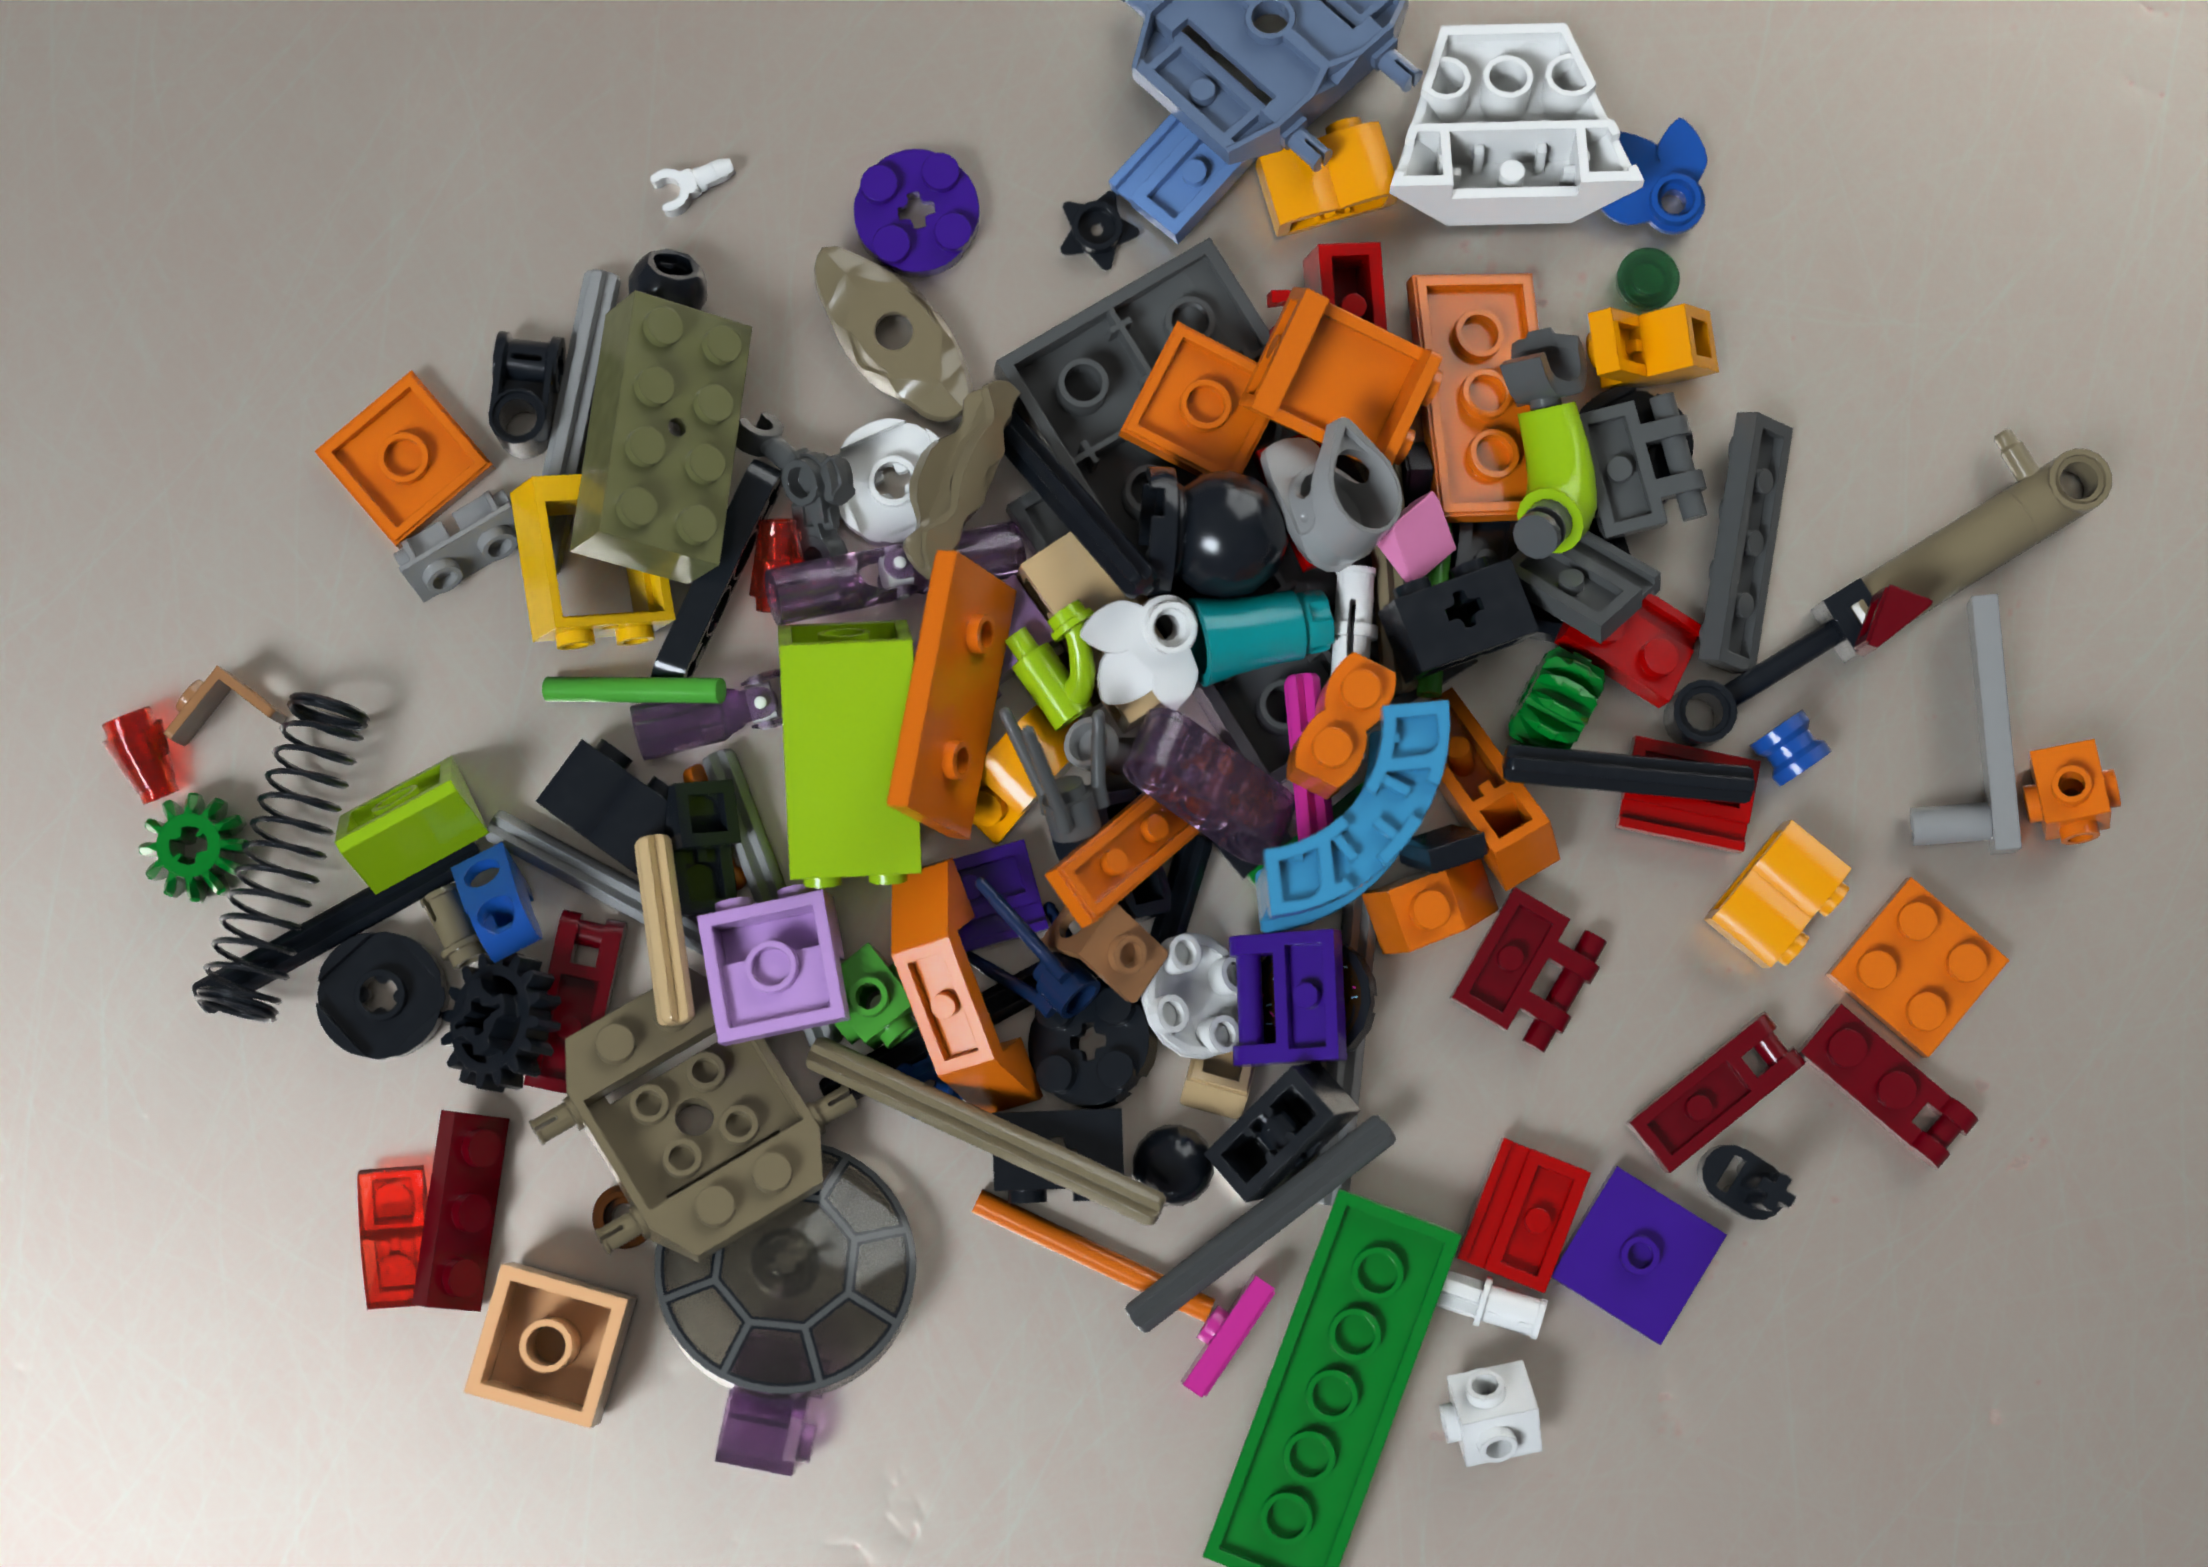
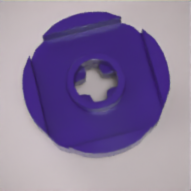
[854,149,980,278]

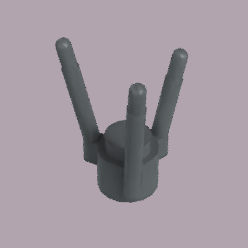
[999,707,1111,843]

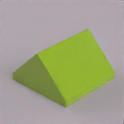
[334,756,489,895]

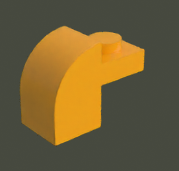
[1586,303,1719,389]
[973,705,1079,845]

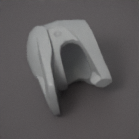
[1260,417,1403,572]

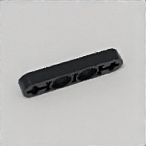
[651,459,782,678]

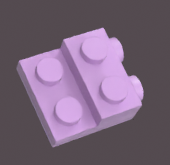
[697,884,851,1046]

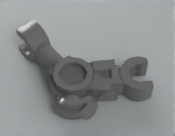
[736,412,856,573]

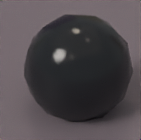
[628,249,707,310]
[1133,1125,1214,1206]

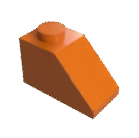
[1362,859,1499,955]

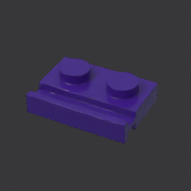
[953,839,1049,953]

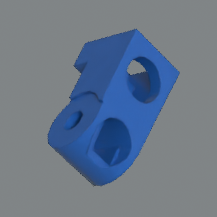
[451,842,543,963]

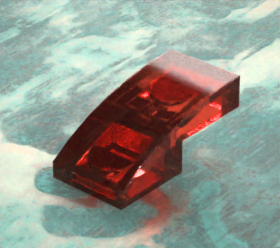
[357,1165,428,1310]

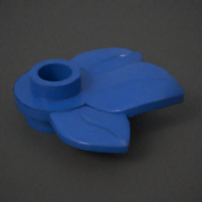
[1601,118,1707,235]

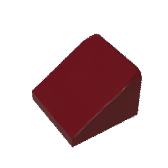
[1853,584,1933,657]

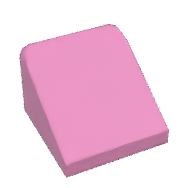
[1377,491,1457,583]

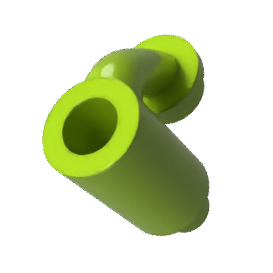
[1005,599,1095,731]

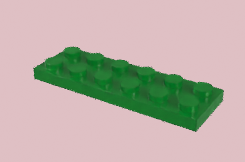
[1203,1187,1462,1567]

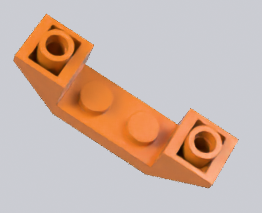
[891,857,1043,1114]

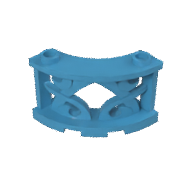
[1255,700,1450,934]

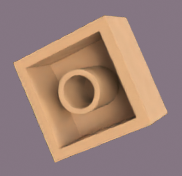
[464,1262,637,1428]

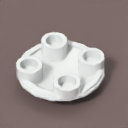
[1141,932,1239,1060]

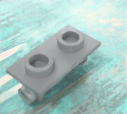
[393,489,518,602]

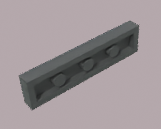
[1698,412,1793,674]

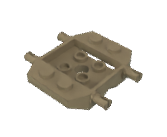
[529,968,858,1262]

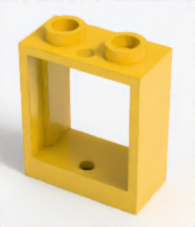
[510,474,675,650]

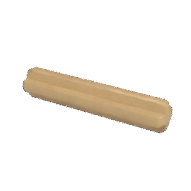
[634,834,695,1026]

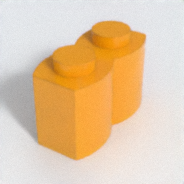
[1255,117,1398,237]
[1703,820,1852,968]

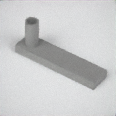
[1910,594,2022,855]

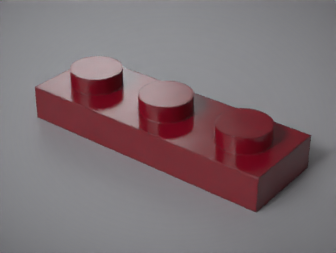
[412,1110,509,1312]

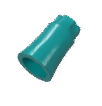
[1186,590,1335,687]

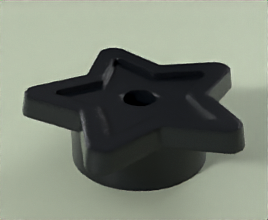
[1060,191,1140,271]

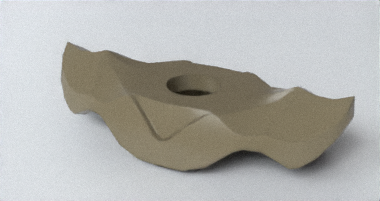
[814,246,974,422]
[903,380,1022,580]

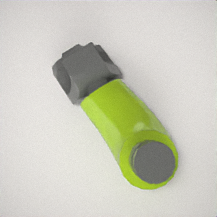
[1500,327,1597,559]

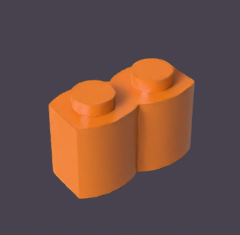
[1286,652,1396,800]

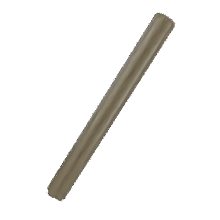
[806,1037,1166,1226]

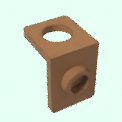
[164,666,287,746]
[1041,904,1168,1003]

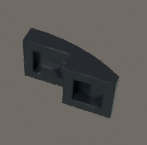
[665,779,741,917]

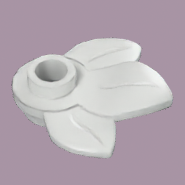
[1080,595,1198,711]

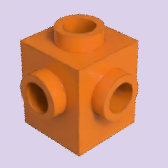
[2022,739,2121,845]

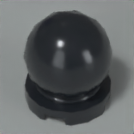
[1138,466,1290,599]

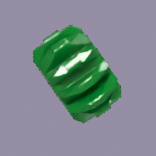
[1508,646,1605,749]
[138,793,253,903]

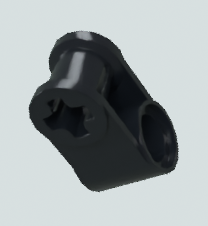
[488,331,566,459]

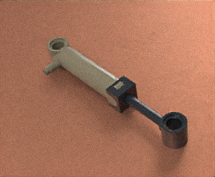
[1663,428,2112,749]

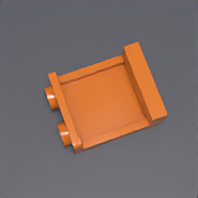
[1238,287,1443,465]

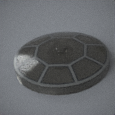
[654,1142,916,1400]

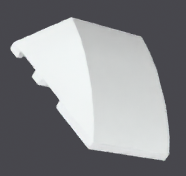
[1389,23,1644,226]

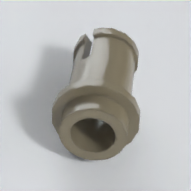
[420,883,487,970]

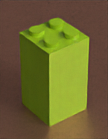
[778,620,922,888]

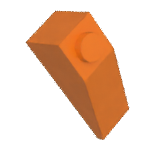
[1427,687,1560,891]

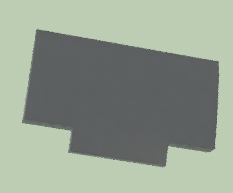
[993,238,1478,798]

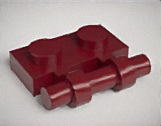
[1449,887,1607,1053]

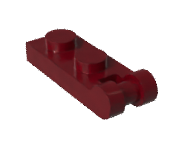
[523,909,627,1094]
[1797,1003,1979,1170]
[1626,1011,1806,1173]

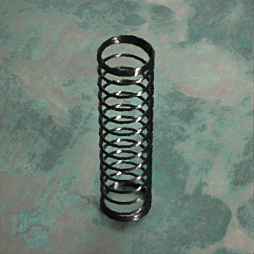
[194,692,370,1023]

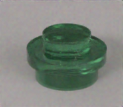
[1616,248,1680,311]

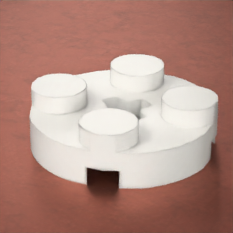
[839,418,940,547]

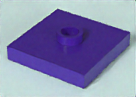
[1551,1166,1727,1345]

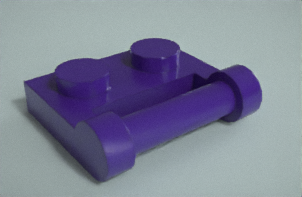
[1229,928,1347,1067]

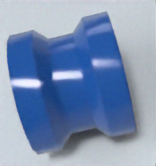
[1750,709,1832,787]

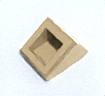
[1180,1051,1255,1120]

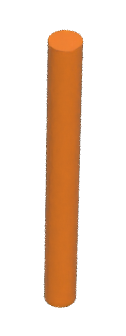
[972,1189,1215,1323]

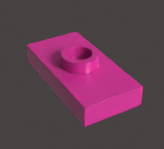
[1181,1274,1275,1398]

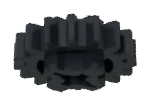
[441,952,562,1093]

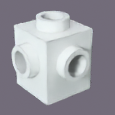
[1439,1360,1543,1467]

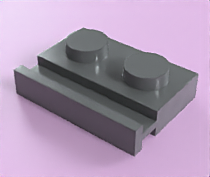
[1511,531,1661,644]

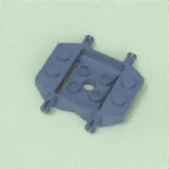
[1122,0,1423,172]

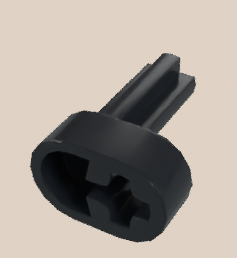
[1697,1145,1796,1220]

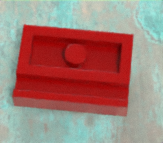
[1554,594,1701,708]
[1615,735,1761,854]
[1455,1137,1591,1293]

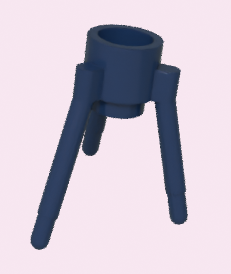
[966,877,1101,1019]

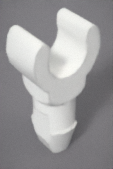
[650,158,736,217]

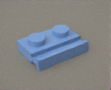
[1108,114,1258,244]

